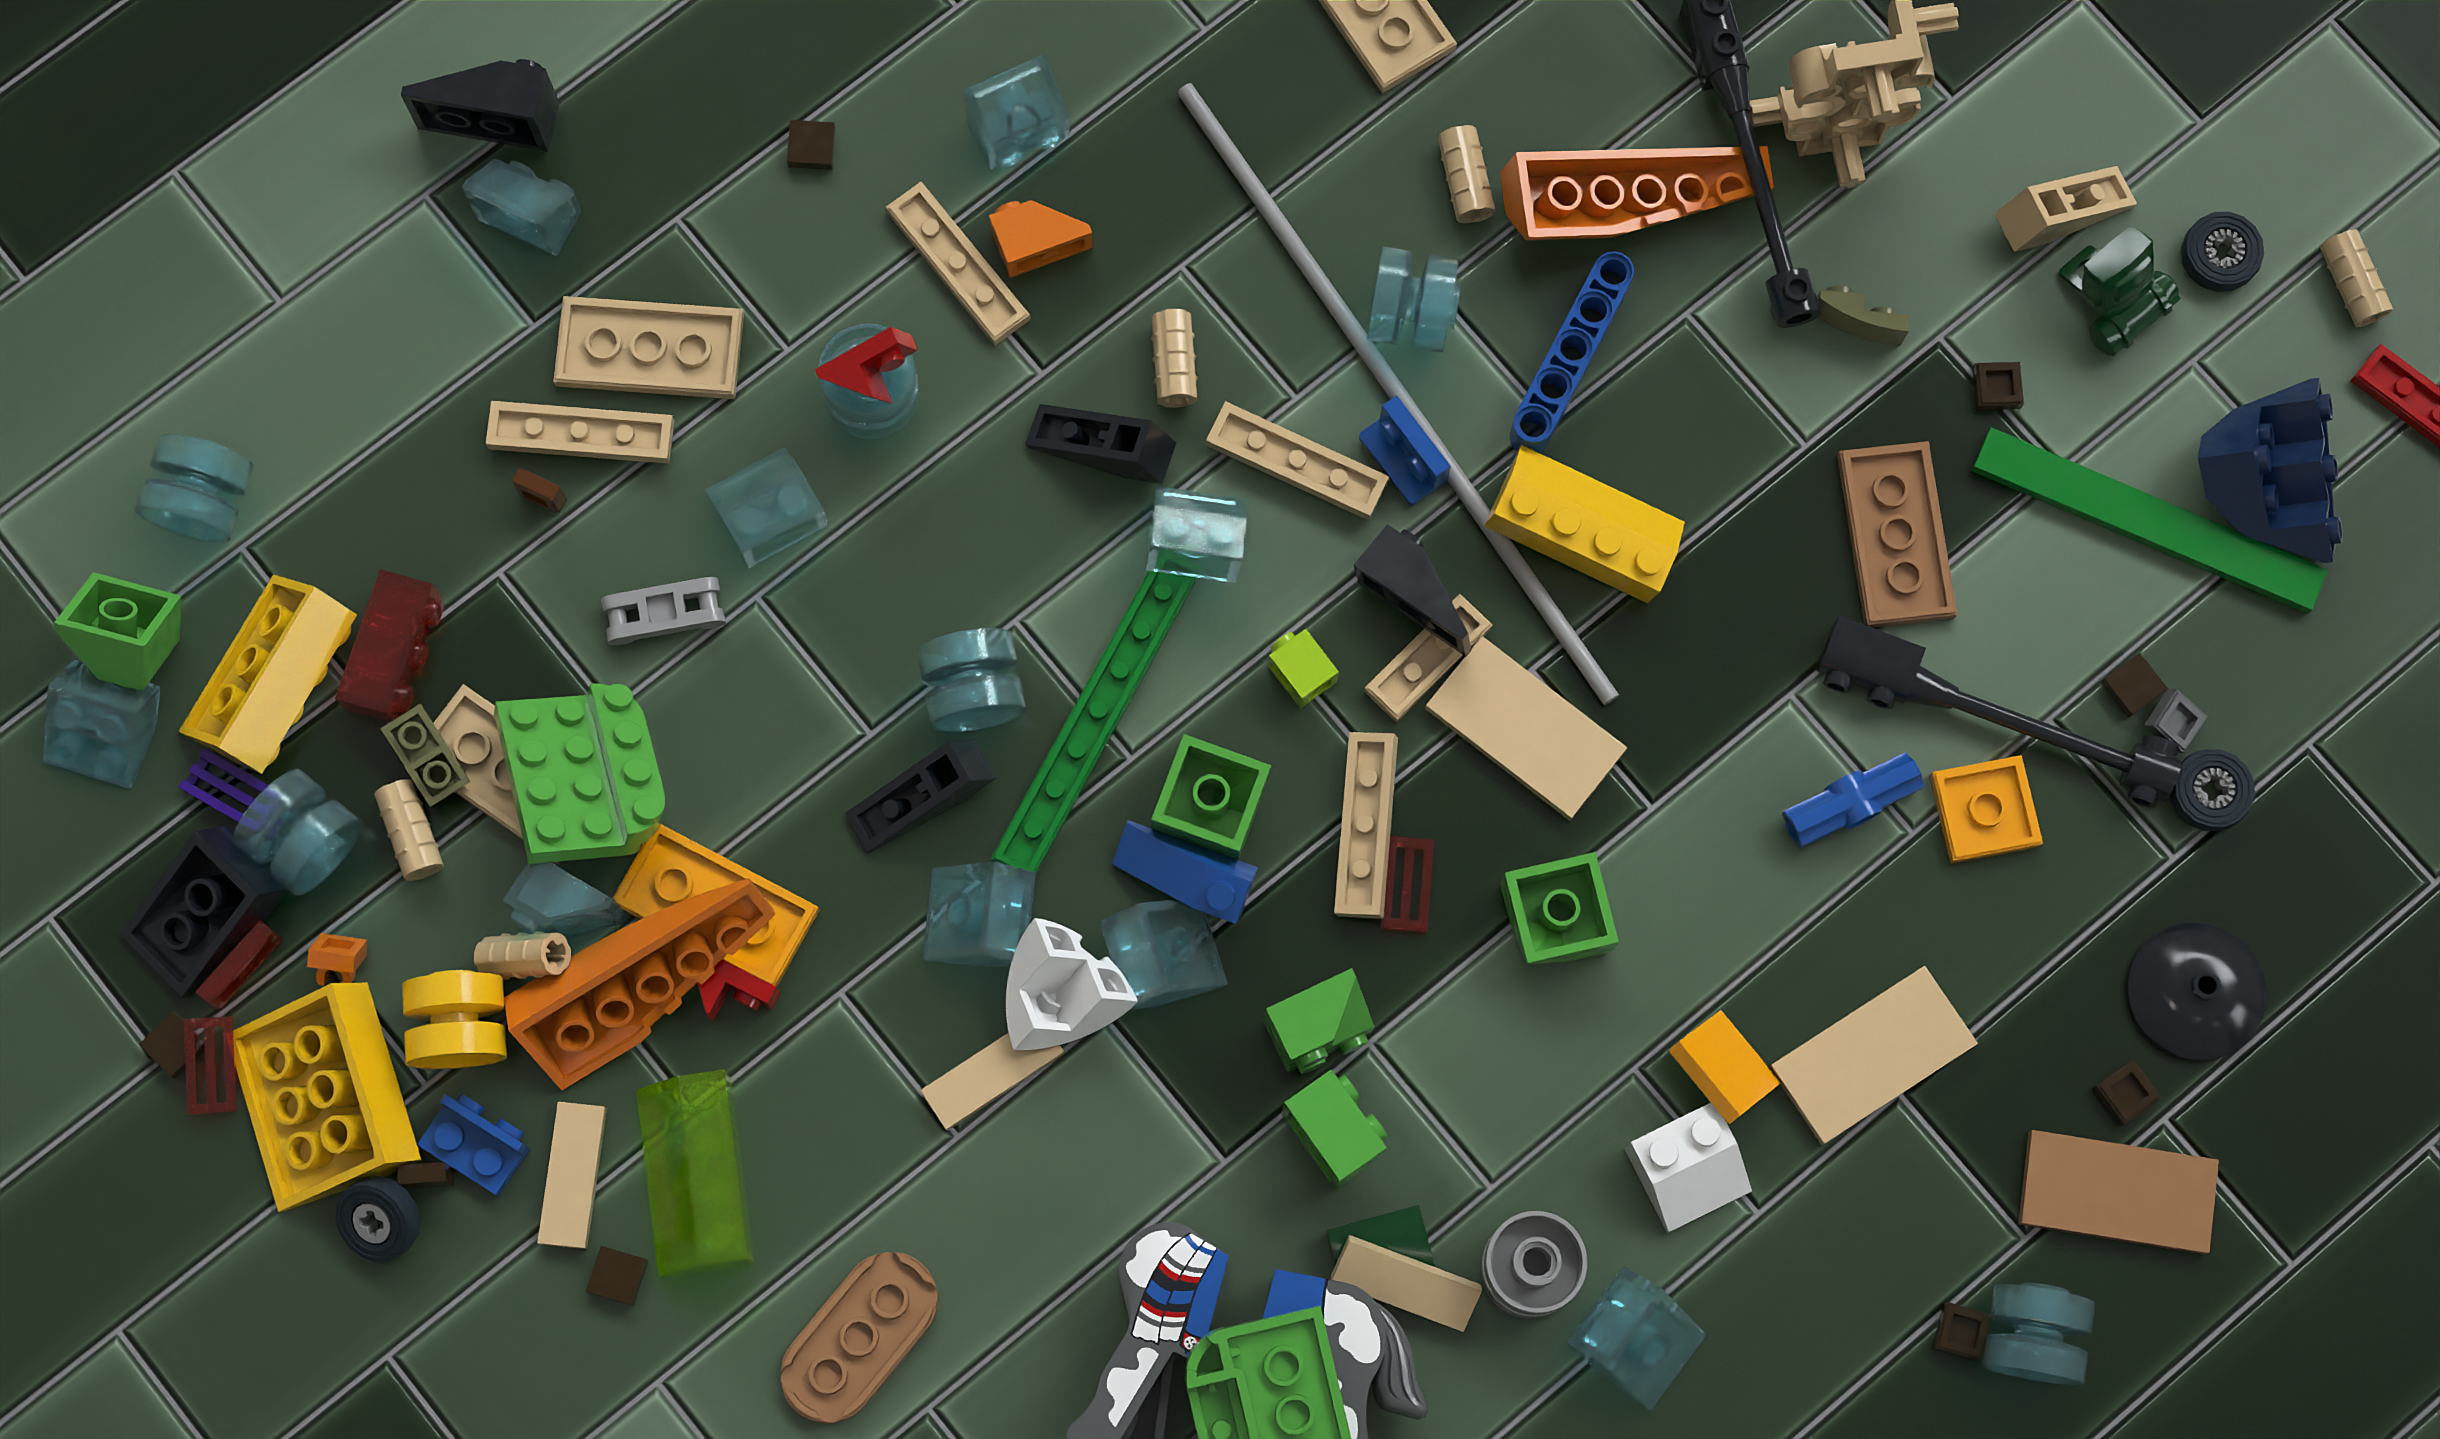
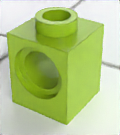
[1268,629,1339,709]

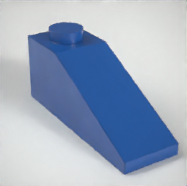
[1112,820,1258,924]

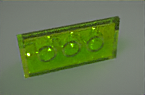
[636,1069,754,1278]

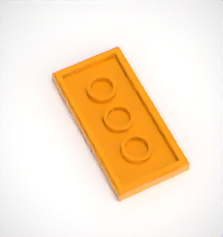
[610,824,820,987]

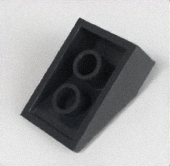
[401,59,559,152]
[120,825,289,997]

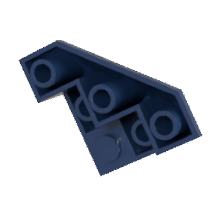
[2198,378,2343,563]

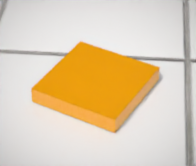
[1929,755,2043,864]
[1669,1010,1781,1124]

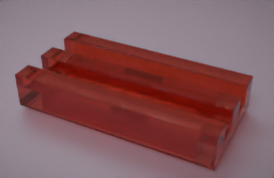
[1380,836,1434,934]
[196,921,283,1009]
[184,1016,237,1114]

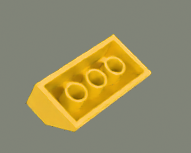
[1484,445,1685,603]
[178,574,357,774]

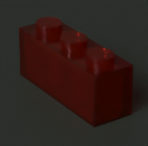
[335,569,444,722]

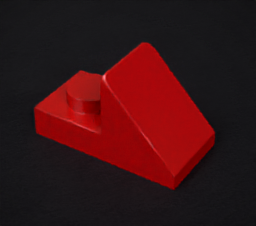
[815,327,918,404]
[697,959,781,1022]

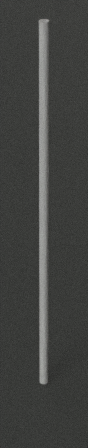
[1177,83,1619,705]

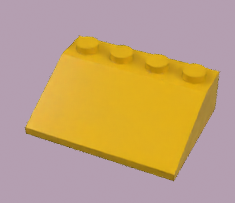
[226,982,421,1212]

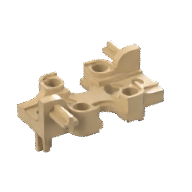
[1749,0,1959,188]

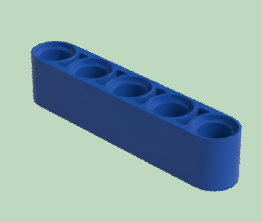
[1509,251,1634,453]

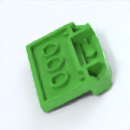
[494,684,665,864]
[1185,1305,1351,1439]

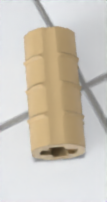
[1438,125,1495,224]
[2320,229,2394,327]
[1151,309,1198,408]
[374,779,444,881]
[474,931,571,980]

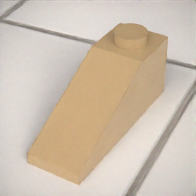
[1994,166,2137,252]

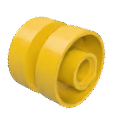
[402,970,507,1069]

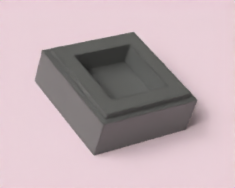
[2144,689,2208,753]

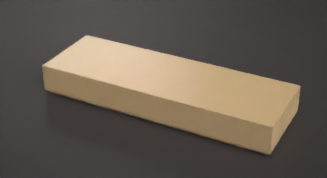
[1364,594,1493,723]
[920,1033,1065,1131]
[537,1102,607,1250]
[1331,1235,1482,1332]

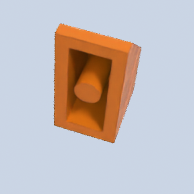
[989,200,1093,278]

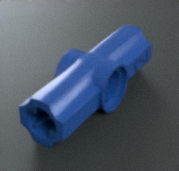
[1782,752,1925,848]

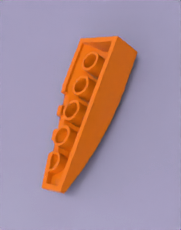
[1500,146,1774,240]
[504,878,775,1090]

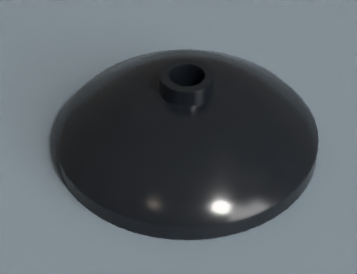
[2126,922,2267,1061]

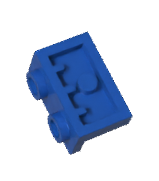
[1359,395,1451,506]
[417,1093,530,1197]

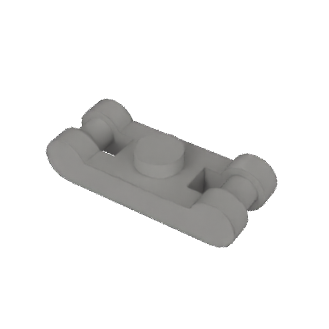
[601,577,726,645]

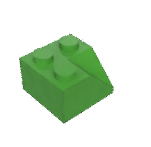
[54,572,181,691]
[1151,734,1271,860]
[1500,852,1619,965]
[1264,968,1374,1074]
[1282,1070,1388,1191]

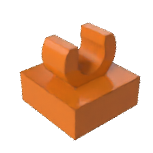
[307,933,368,986]

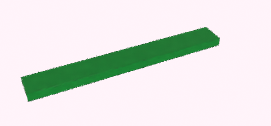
[1971,427,2328,614]
[991,542,1204,883]

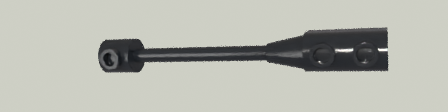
[1680,0,1821,328]
[1817,615,2182,807]

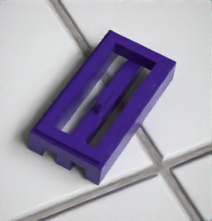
[178,748,285,835]

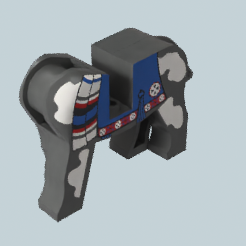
[1066,1222,1428,1439]

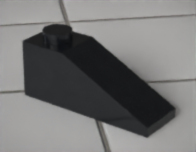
[1025,404,1176,484]
[1354,524,1471,657]
[845,739,997,853]

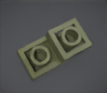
[1817,286,1910,346]
[381,704,471,807]

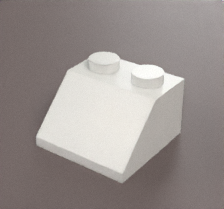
[1624,1103,1752,1233]

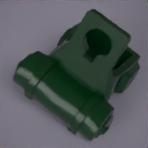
[2060,226,2181,356]

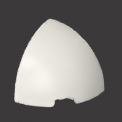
[1006,918,1138,1050]

